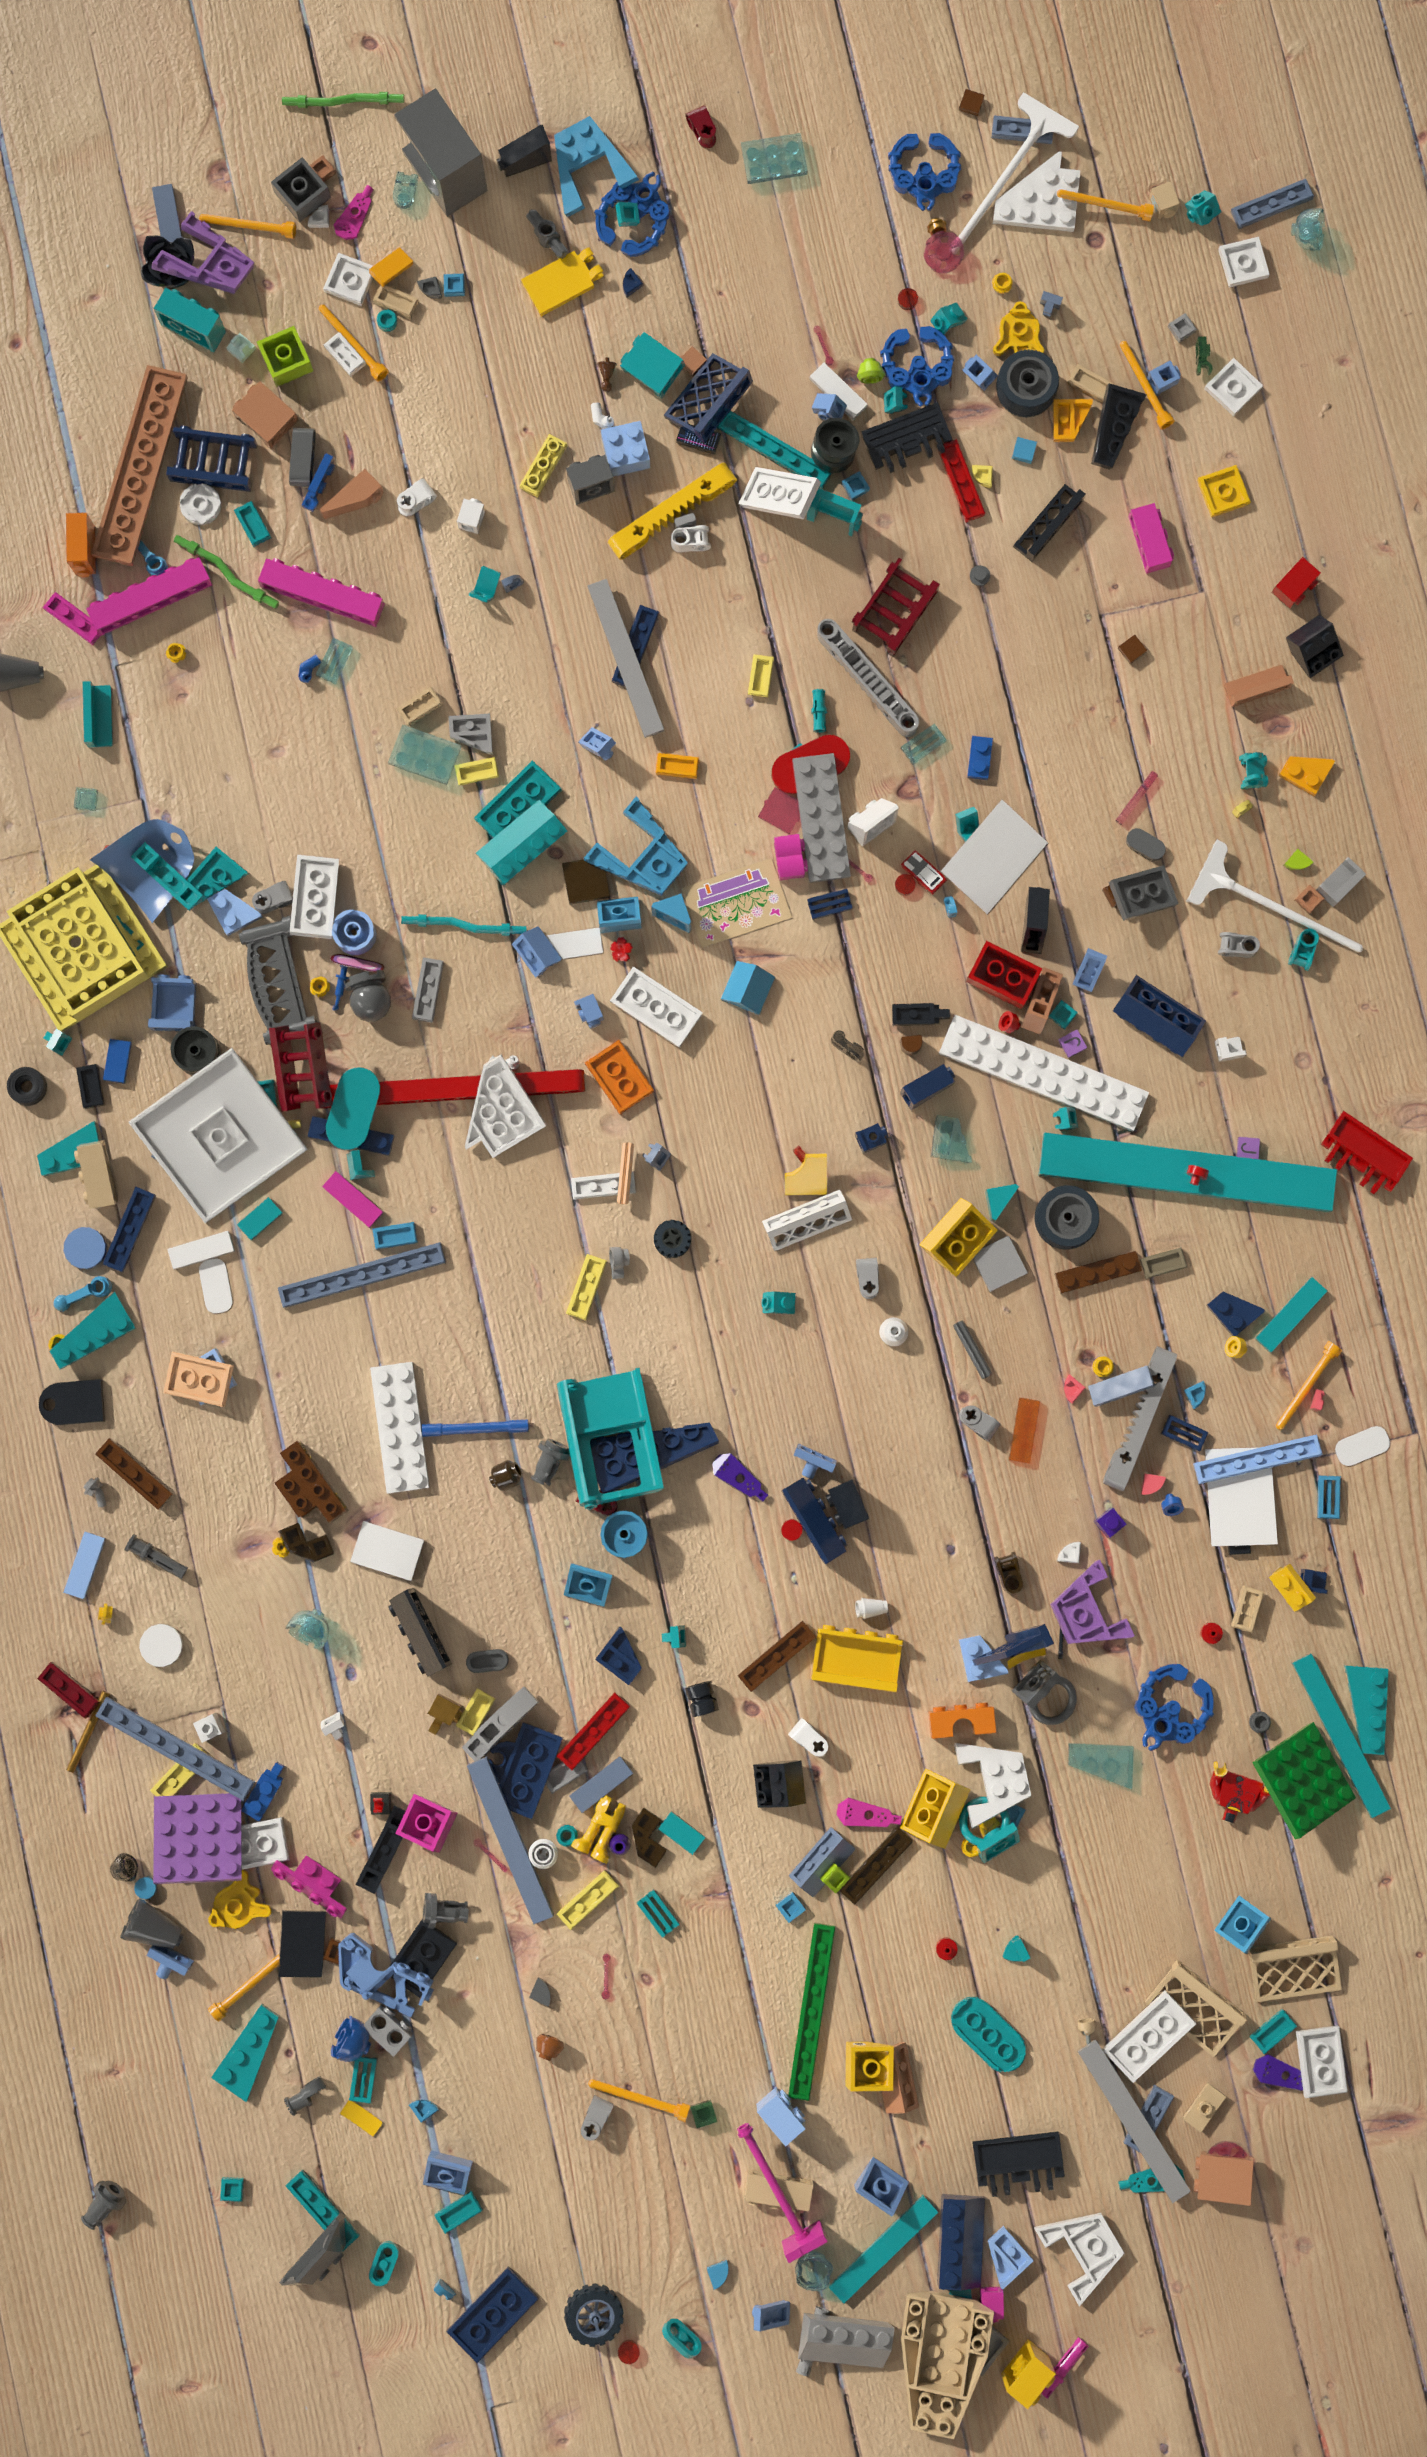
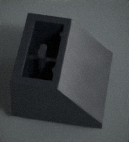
[1286,615,1344,678]
[753,1760,806,1808]

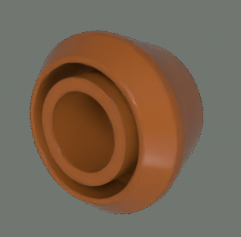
[536,2034,564,2061]

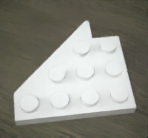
[993,152,1080,232]
[465,1054,546,1158]

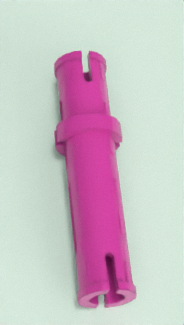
[1041,2337,1089,2399]

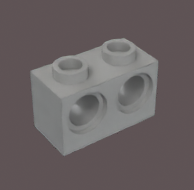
[363,2005,413,2057]

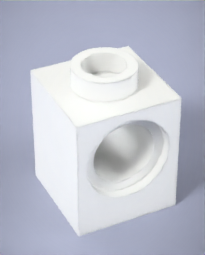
[457,498,485,534]
[193,1712,225,1743]

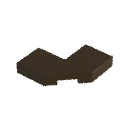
[278,1523,334,1563]
[632,1807,667,1868]

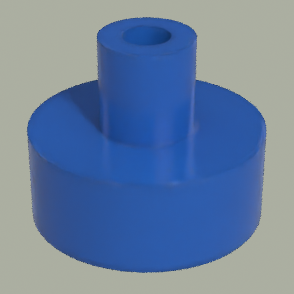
[1161,1494,1184,1516]

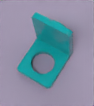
[469,566,501,603]

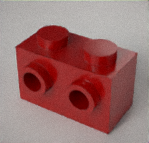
[1271,557,1321,608]

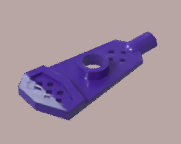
[712,1453,768,1501]
[1253,2054,1303,2090]

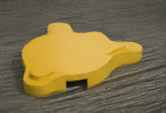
[993,301,1045,356]
[208,1870,272,1929]

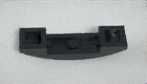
[355,1805,406,1894]

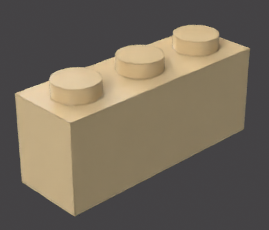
[74,1140,118,1209]
[744,2170,813,2214]

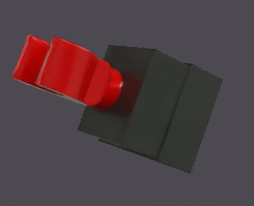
[370,1792,391,1815]

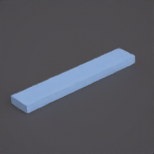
[1193,1434,1323,1485]

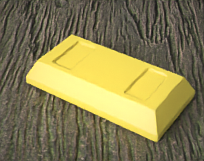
[748,654,774,698]
[454,757,499,786]
[456,1688,495,1736]

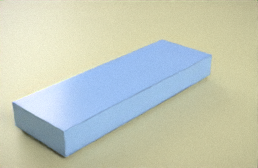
[63,1532,106,1599]

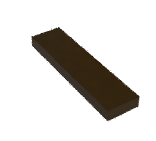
[839,1826,913,1905]

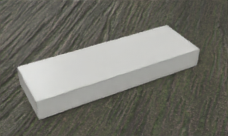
[809,363,868,420]
[571,1172,636,1200]
[167,1231,235,1270]

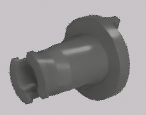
[531,1438,570,1486]
[423,1893,469,1929]
[81,2181,126,2230]

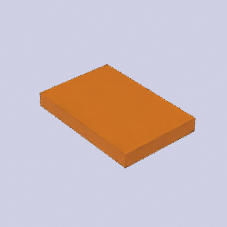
[585,1040,654,1115]

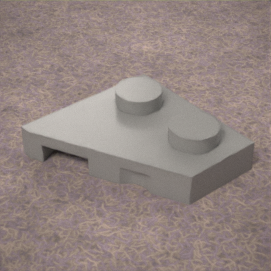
[449,713,493,755]

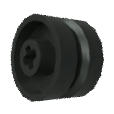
[811,418,860,473]
[170,1026,221,1075]

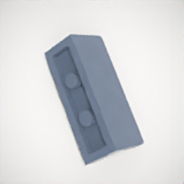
[789,1827,855,1897]

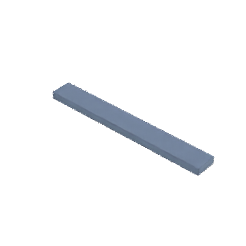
[278,1242,446,1308]
[96,1697,255,1801]
[467,1756,554,1924]

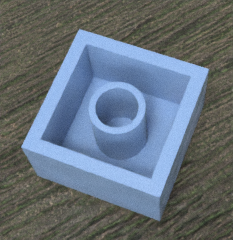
[601,421,650,477]
[756,2087,806,2147]

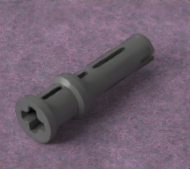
[124,1534,188,1579]

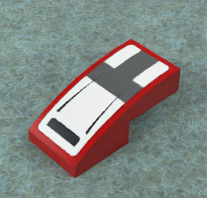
[901,850,947,895]

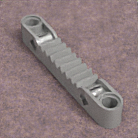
[817,619,919,737]
[1103,1346,1177,1491]

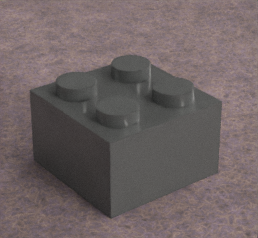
[271,157,331,223]
[566,455,615,505]

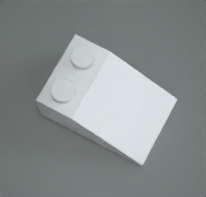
[847,798,899,847]

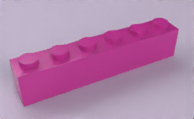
[86,557,212,636]
[258,558,385,627]

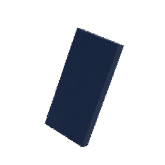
[446,2266,539,2363]

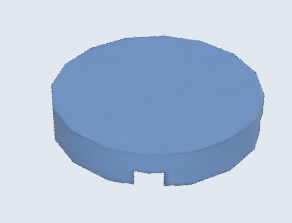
[63,1227,107,1269]

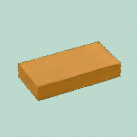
[369,247,413,287]
[655,753,699,779]

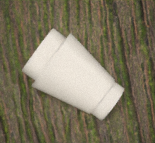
[855,1598,888,1619]

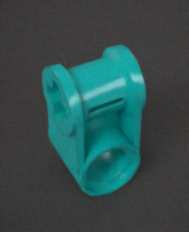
[1288,929,1319,971]

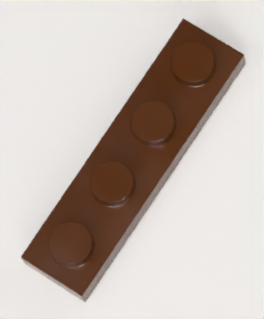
[1054,1251,1142,1294]
[95,1438,173,1510]
[737,1620,816,1692]

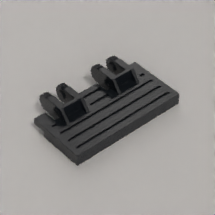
[861,402,952,473]
[972,2131,1065,2197]

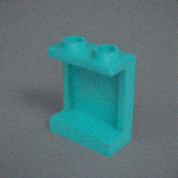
[620,332,686,399]
[807,488,863,536]

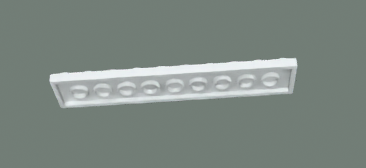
[939,1014,1149,1132]

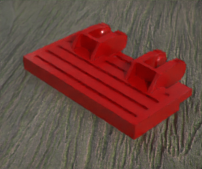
[1321,1110,1413,1194]

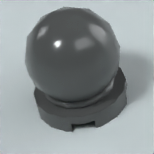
[344,970,391,1022]

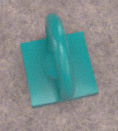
[959,1797,1020,1864]

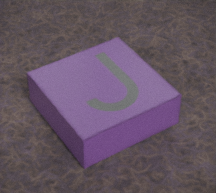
[1058,1030,1087,1058]
[1236,1137,1260,1159]

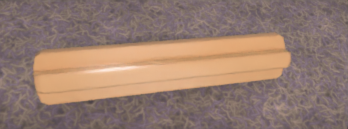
[617,1142,634,1205]

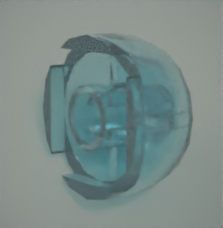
[1291,208,1325,251]
[285,1609,330,1649]

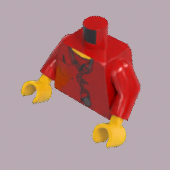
[1209,1762,1270,1823]

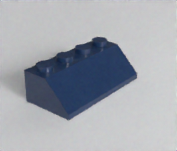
[1113,975,1206,1057]
[781,1478,848,1565]
[937,2194,985,2291]

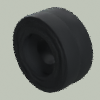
[7,1067,47,1106]

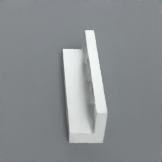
[762,1190,852,1251]

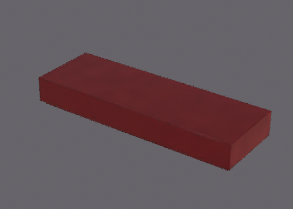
[37,1662,100,1719]

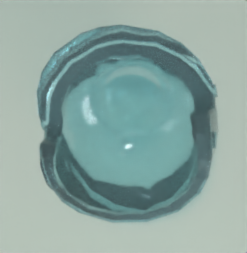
[795,2251,833,2291]

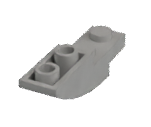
[462,1686,539,1761]

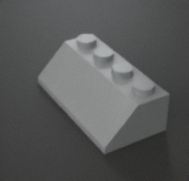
[798,2313,895,2368]

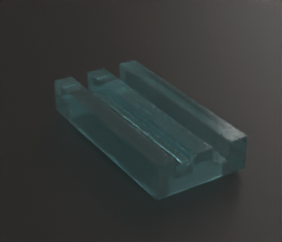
[316,638,353,684]
[900,723,946,765]

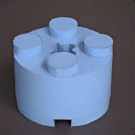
[332,910,376,956]

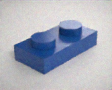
[967,736,993,780]

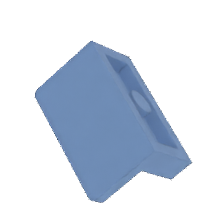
[512,926,561,978]

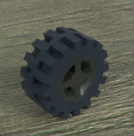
[654,1220,691,1258]

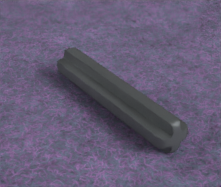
[953,1321,992,1379]

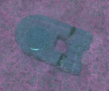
[393,171,418,209]

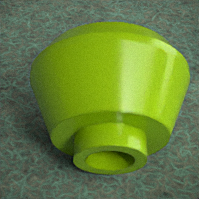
[857,358,885,384]

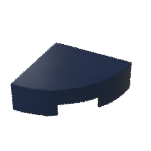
[623,268,643,298]

